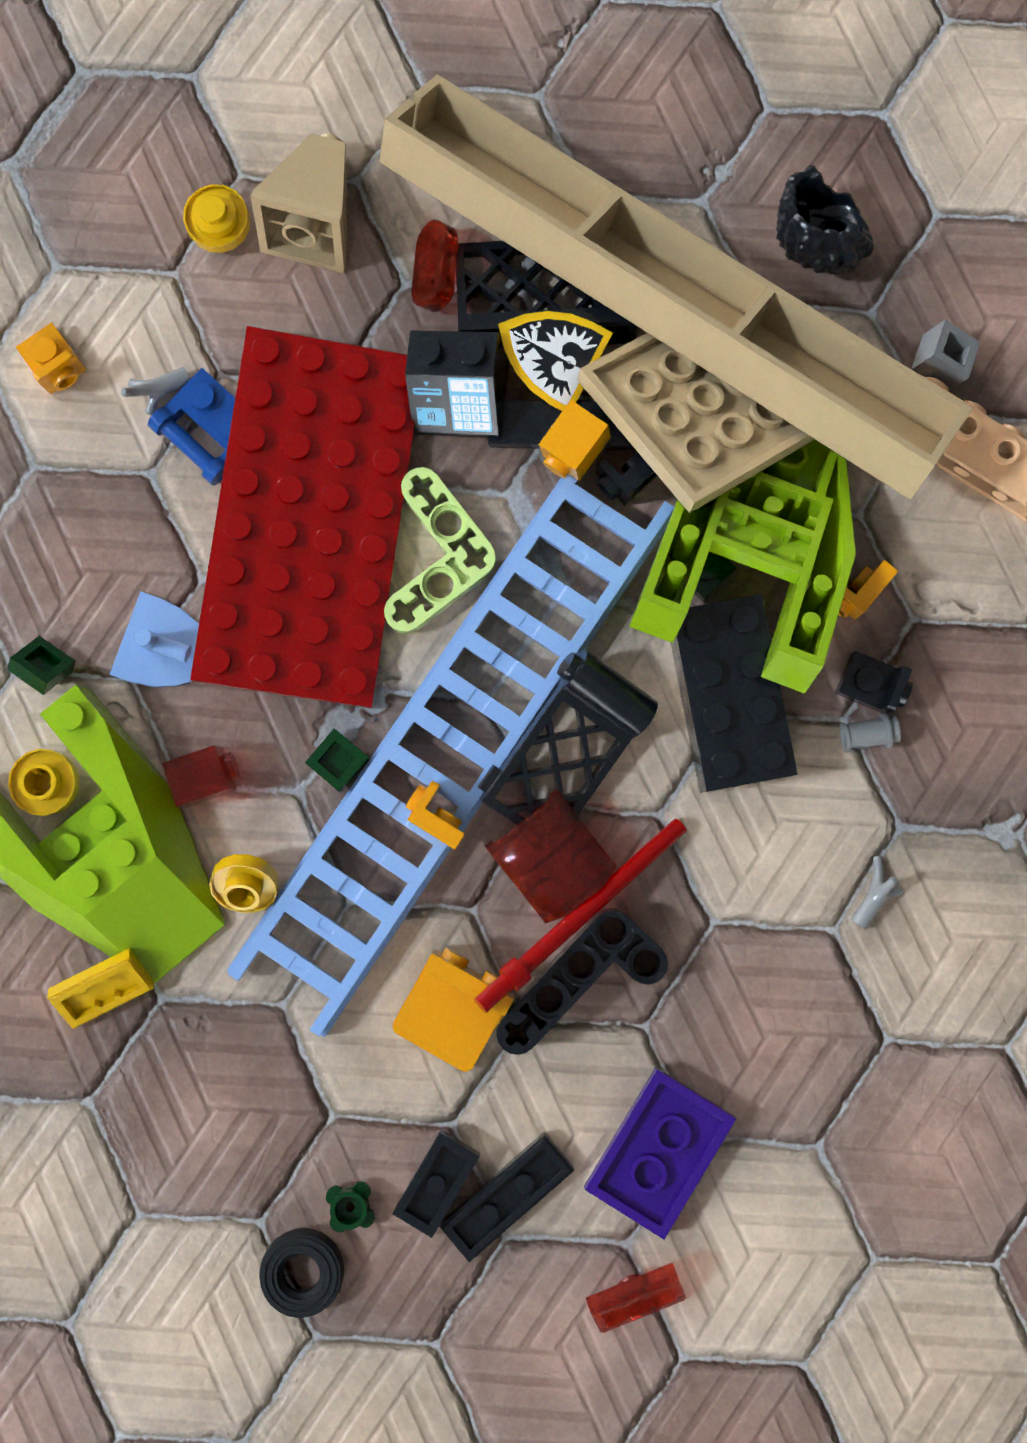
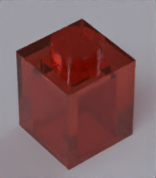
[162,745,240,808]

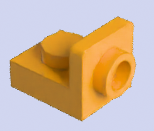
[15,322,87,394]
[838,560,898,620]
[405,780,466,850]

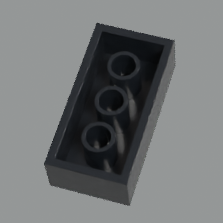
[670,594,798,793]

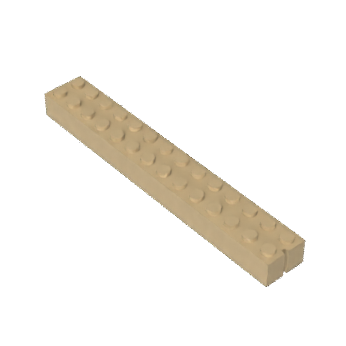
[379,74,973,500]

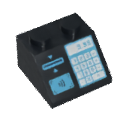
[405,330,509,438]

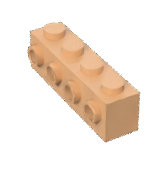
[919,374,1027,522]

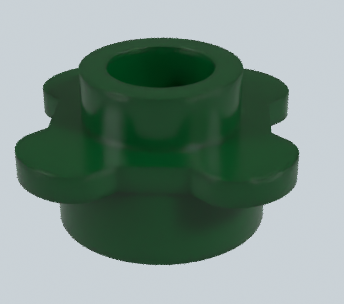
[325,1181,375,1233]

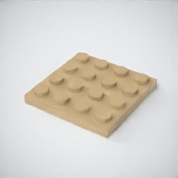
[577,333,815,513]

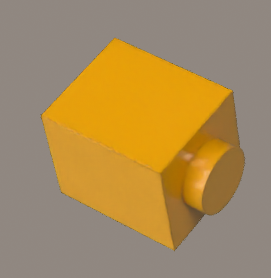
[538,400,611,481]

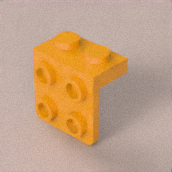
[392,947,514,1072]

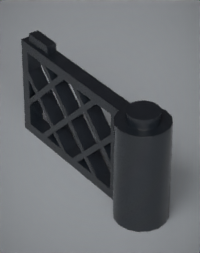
[477,650,658,849]

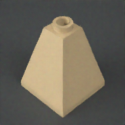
[251,133,347,274]

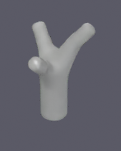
[121,367,190,415]
[851,856,903,929]

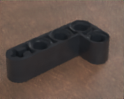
[496,908,668,1055]

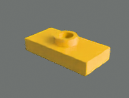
[47,948,154,1029]

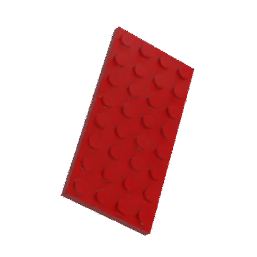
[190,326,415,709]

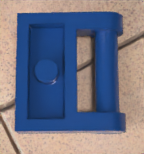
[147,368,235,486]

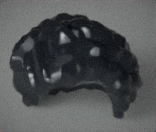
[776,165,874,275]

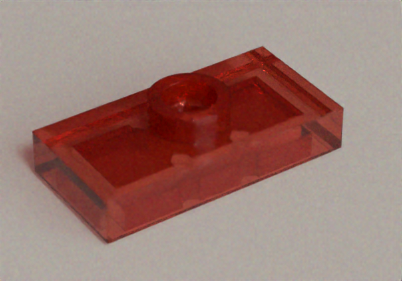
[586,1263,686,1333]

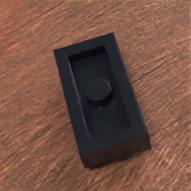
[392,1129,480,1238]

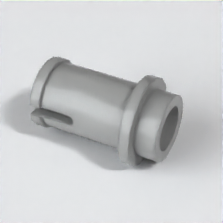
[839,713,901,753]

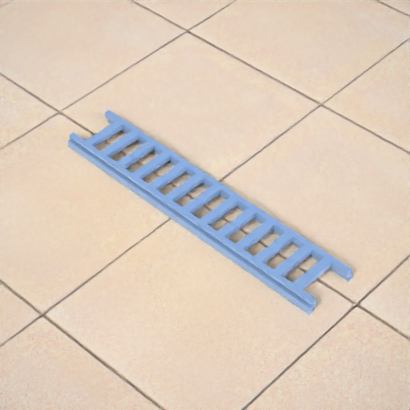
[226,474,674,1038]

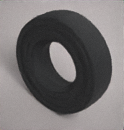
[259,1228,344,1318]

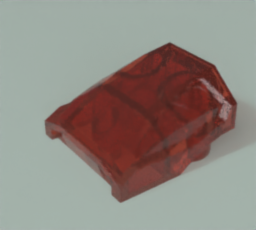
[484,789,617,924]

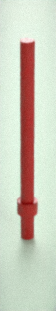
[474,818,687,1013]

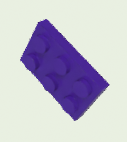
[584,1067,736,1240]

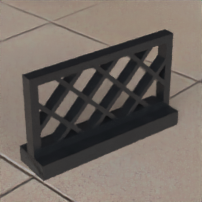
[454,241,638,345]

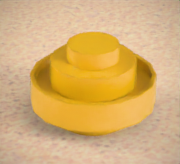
[183,184,250,253]
[8,749,80,816]
[209,854,279,913]

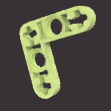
[384,467,496,634]

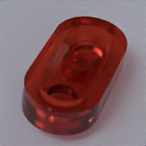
[411,220,459,312]

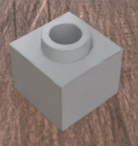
[911,319,980,390]

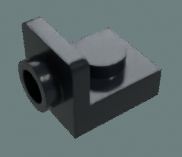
[595,452,658,505]
[835,651,913,714]

